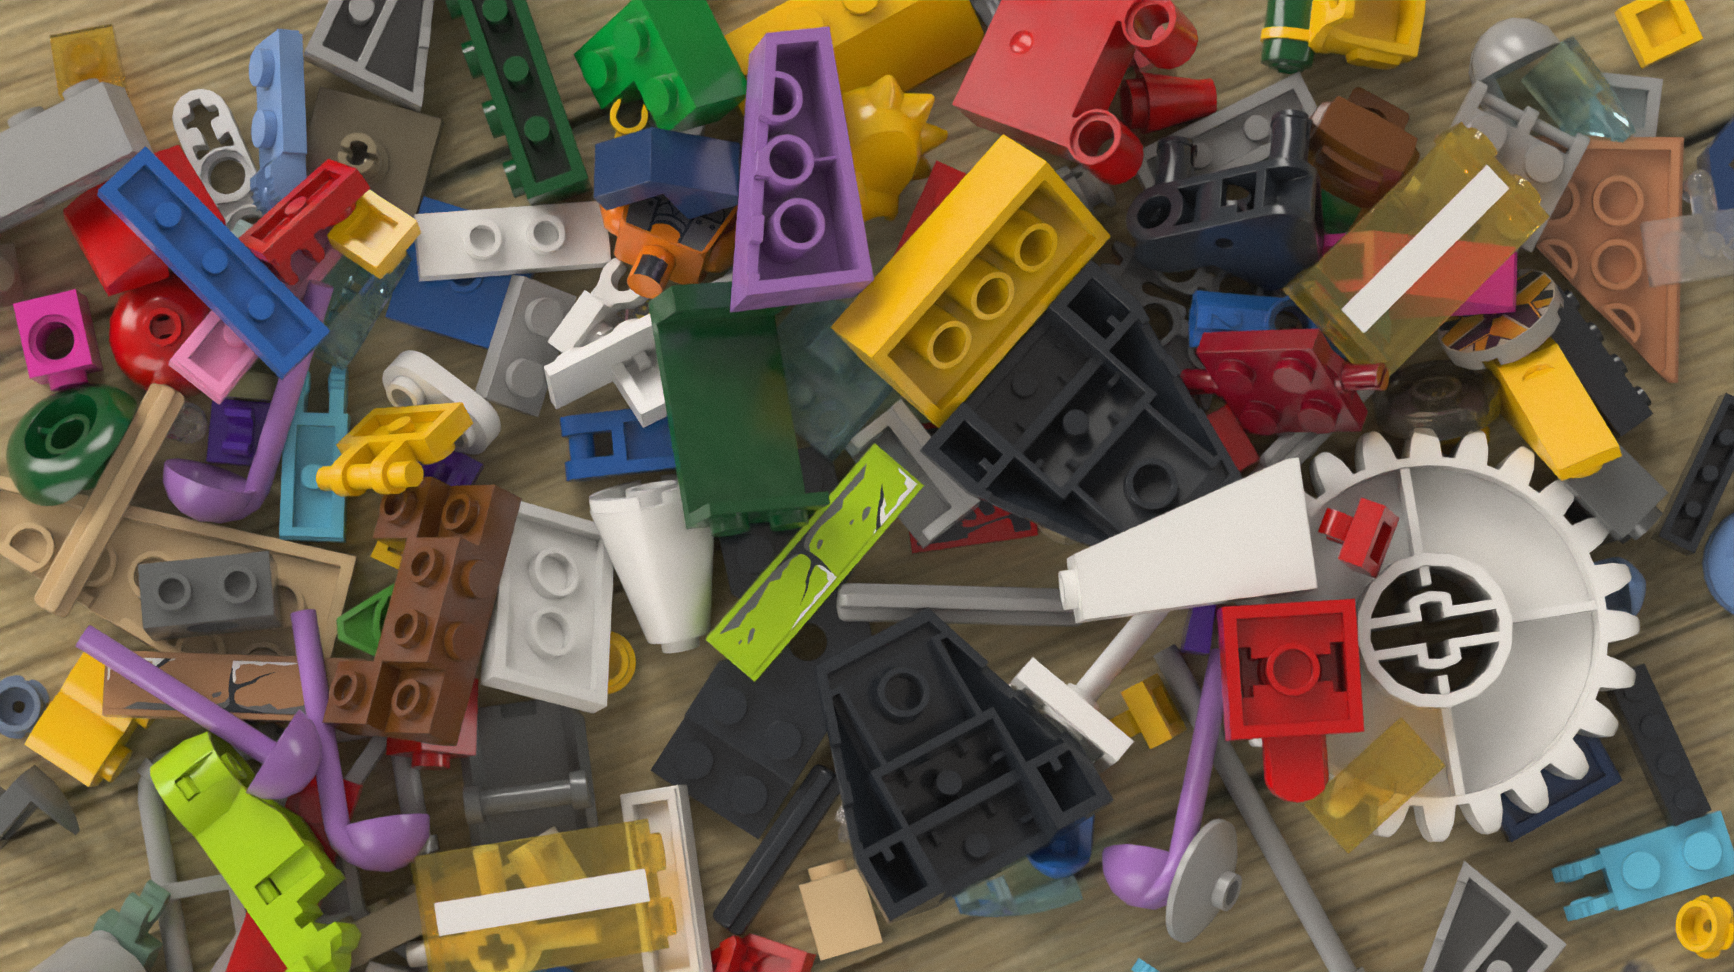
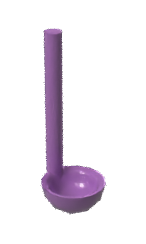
[163,280,334,523]
[290,609,430,872]
[75,625,322,799]
[1102,648,1224,910]

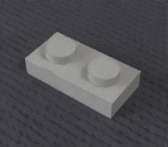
[475,275,577,417]

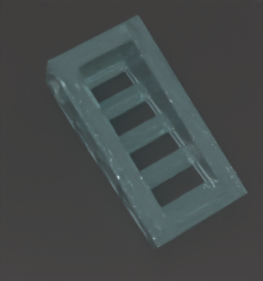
[313,252,412,371]

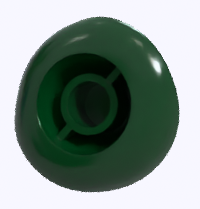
[6,383,137,506]

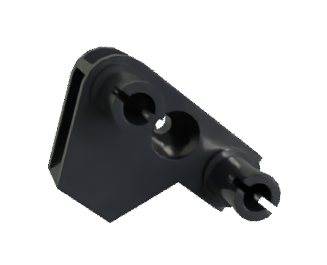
[1126,109,1325,291]

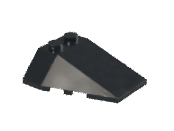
[920,260,1243,547]
[815,607,1114,924]

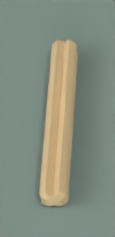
[34,383,185,618]

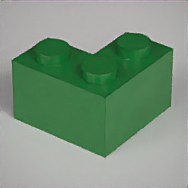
[573,0,747,132]

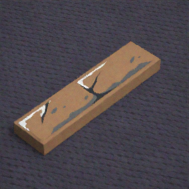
[102,651,368,723]

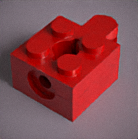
[1217,599,1365,803]

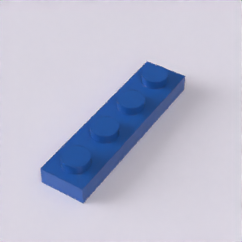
[97,146,331,380]

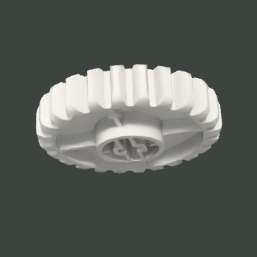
[1218,423,1640,842]

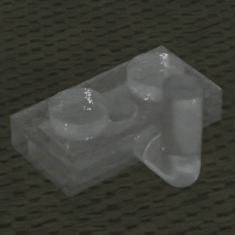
[1640,169,1734,288]

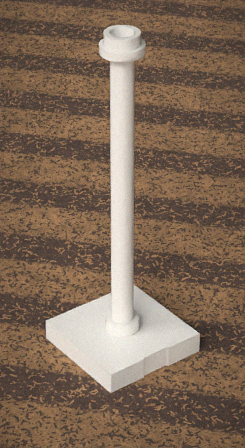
[1008,433,1317,774]

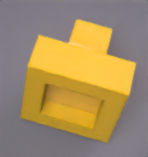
[327,189,421,279]
[1109,673,1187,749]

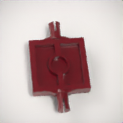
[1180,328,1389,435]

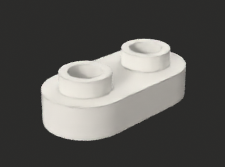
[382,350,501,455]

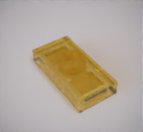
[1303,717,1446,854]

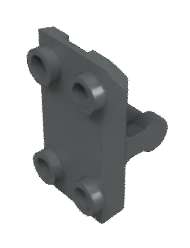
[460,699,603,891]

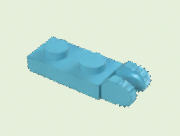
[279,364,351,543]
[1551,811,1734,921]

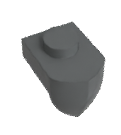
[0,765,80,850]

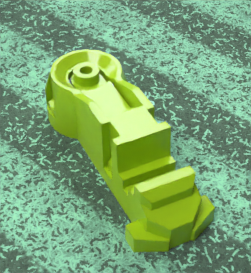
[150,731,362,972]

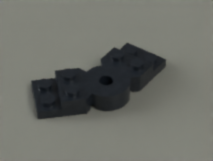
[650,442,872,840]

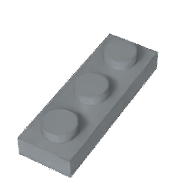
[1136,72,1317,191]

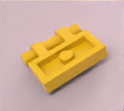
[316,402,474,497]

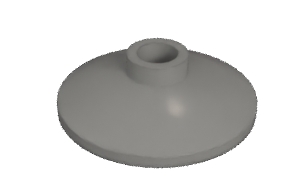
[1166,818,1242,943]

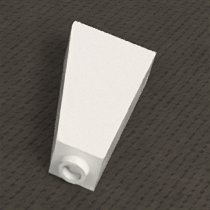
[1059,458,1318,623]

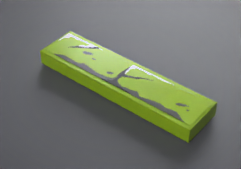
[706,443,924,682]

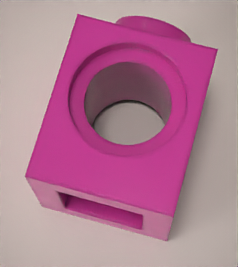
[13,289,103,392]

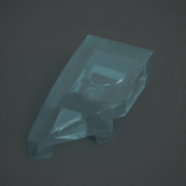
[1520,36,1636,143]
[954,874,1083,917]

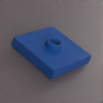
[385,196,535,350]

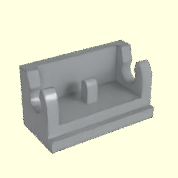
[845,399,981,549]

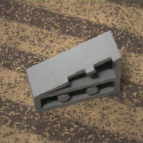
[303,0,434,112]
[1422,861,1567,972]

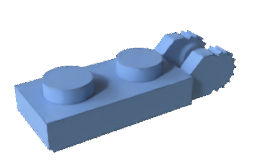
[249,29,307,215]

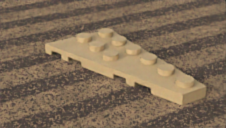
[0,476,359,730]

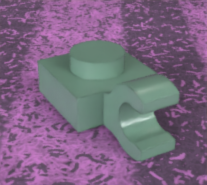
[92,879,171,972]

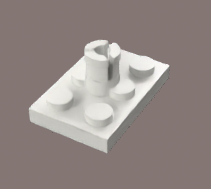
[480,501,614,713]

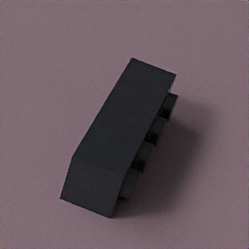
[1550,285,1653,439]
[1651,393,1734,556]
[1606,663,1712,827]

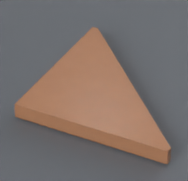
[1435,135,1684,383]

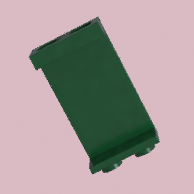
[648,281,830,537]

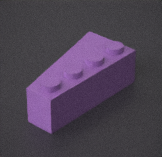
[730,27,874,313]

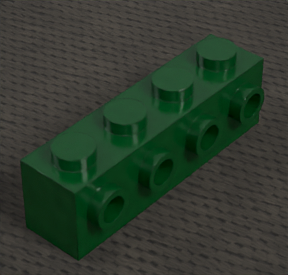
[445,0,593,206]

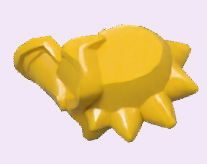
[842,75,948,222]

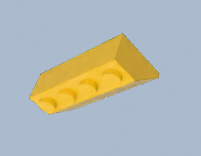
[724,0,985,124]
[830,134,1111,428]

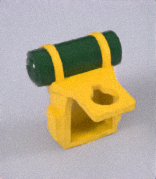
[1260,0,1426,74]

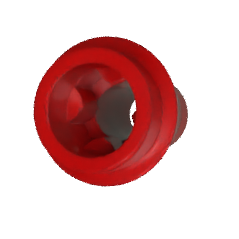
[1120,72,1217,135]

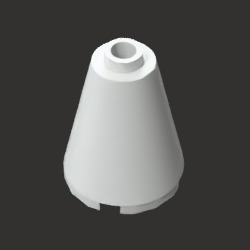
[589,474,714,653]

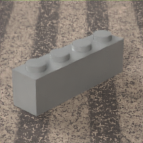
[0,78,154,234]

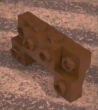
[322,477,522,746]

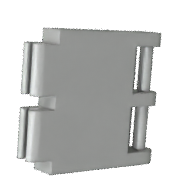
[1416,79,1590,252]

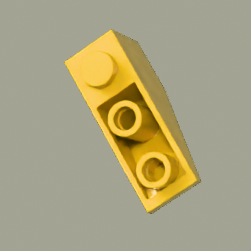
[1482,337,1622,481]

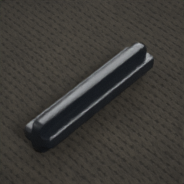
[713,764,840,936]

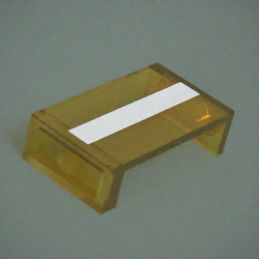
[1282,122,1550,377]
[411,819,677,972]

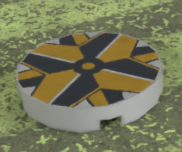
[1438,268,1564,370]

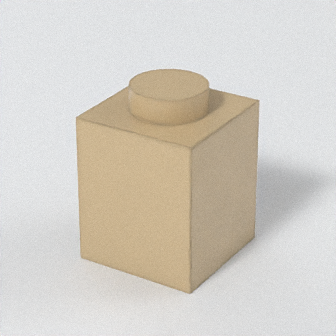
[799,858,883,961]

